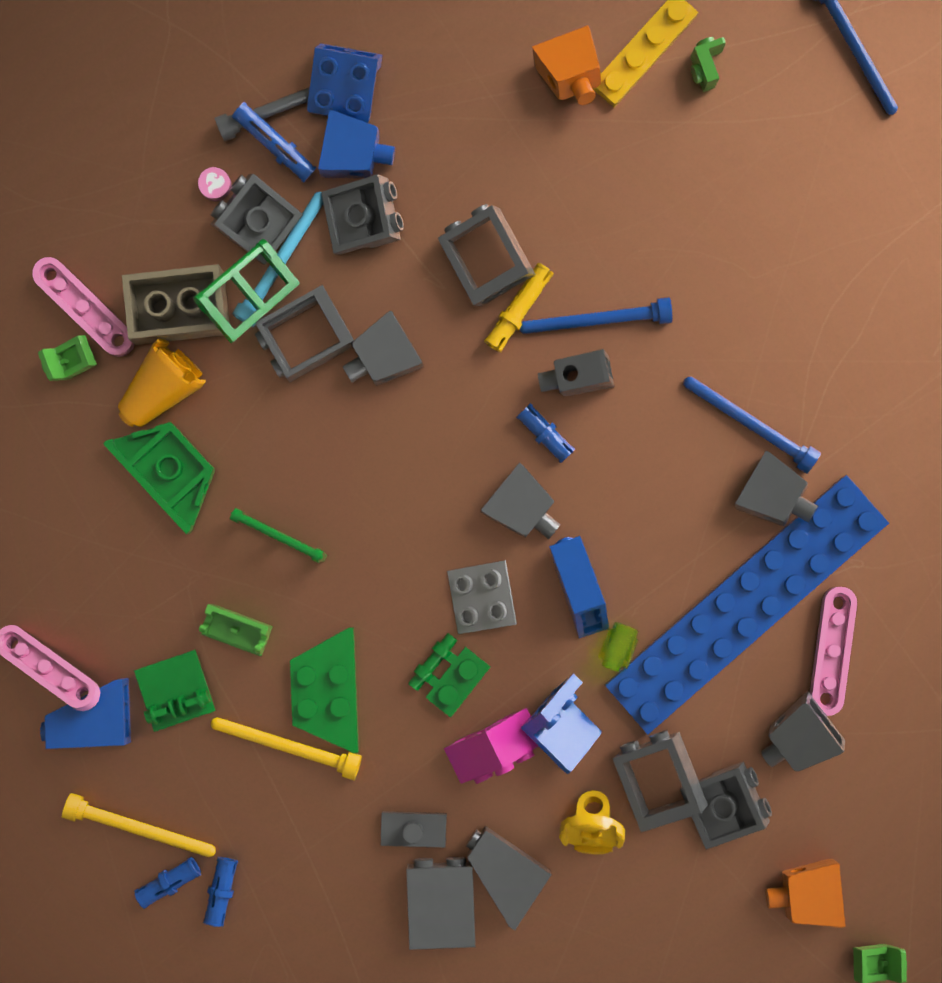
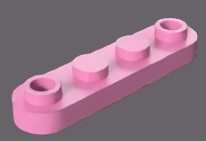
[32,257,134,357]
[810,587,857,716]
[0,625,100,711]

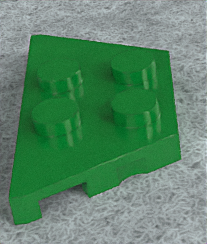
[103,422,216,535]
[290,627,359,753]

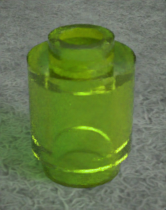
[598,622,639,673]

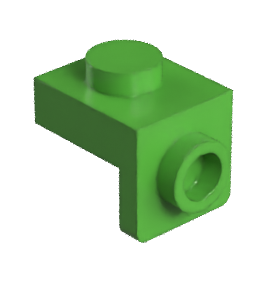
[690,37,726,92]
[38,335,97,381]
[853,944,907,983]

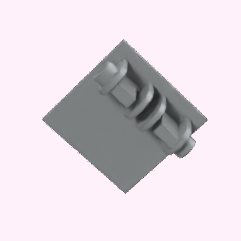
[447,560,517,634]

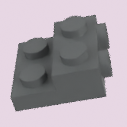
[210,174,303,265]
[321,174,404,255]
[680,761,772,849]

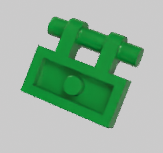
[408,633,491,718]

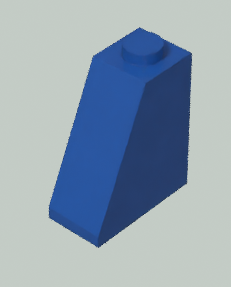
[550,536,609,639]
[40,678,131,749]

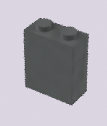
[407,857,475,950]

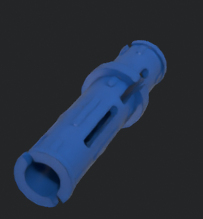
[231,102,317,182]

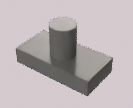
[381,811,447,848]

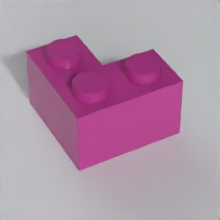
[444,708,538,784]

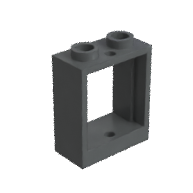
[438,204,536,306]
[255,285,354,382]
[612,730,708,833]

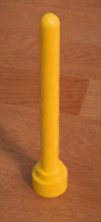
[210,717,362,781]
[62,793,216,857]

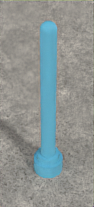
[232,192,323,327]

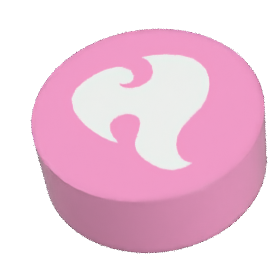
[198,167,231,201]

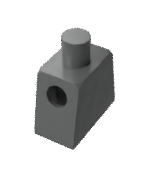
[342,311,423,385]
[538,349,615,396]
[735,451,818,526]
[481,463,561,539]
[761,692,845,771]

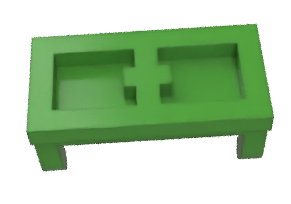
[199,604,273,657]

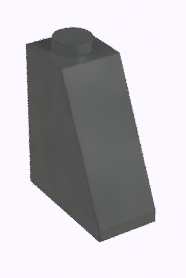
[466,826,551,930]

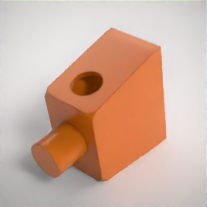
[532,25,601,105]
[765,859,846,927]

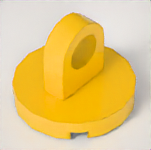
[559,790,625,854]

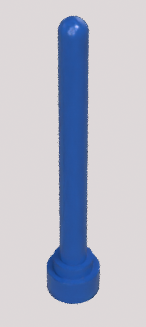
[815,0,898,115]
[519,297,673,334]
[684,377,821,474]

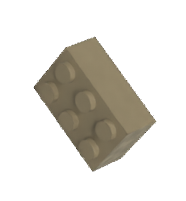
[122,264,230,345]

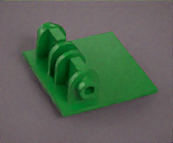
[134,649,216,732]

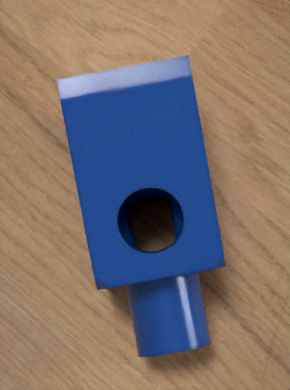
[318,110,395,178]

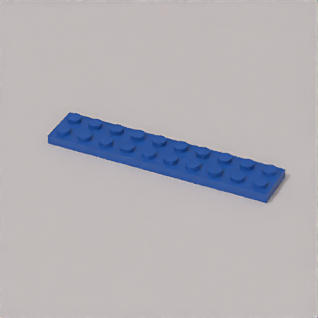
[605,475,889,735]

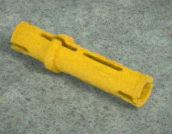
[484,263,554,353]

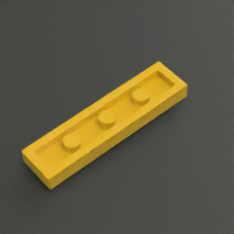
[593,0,699,108]

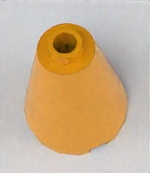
[118,338,206,427]

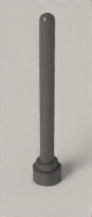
[214,87,310,142]

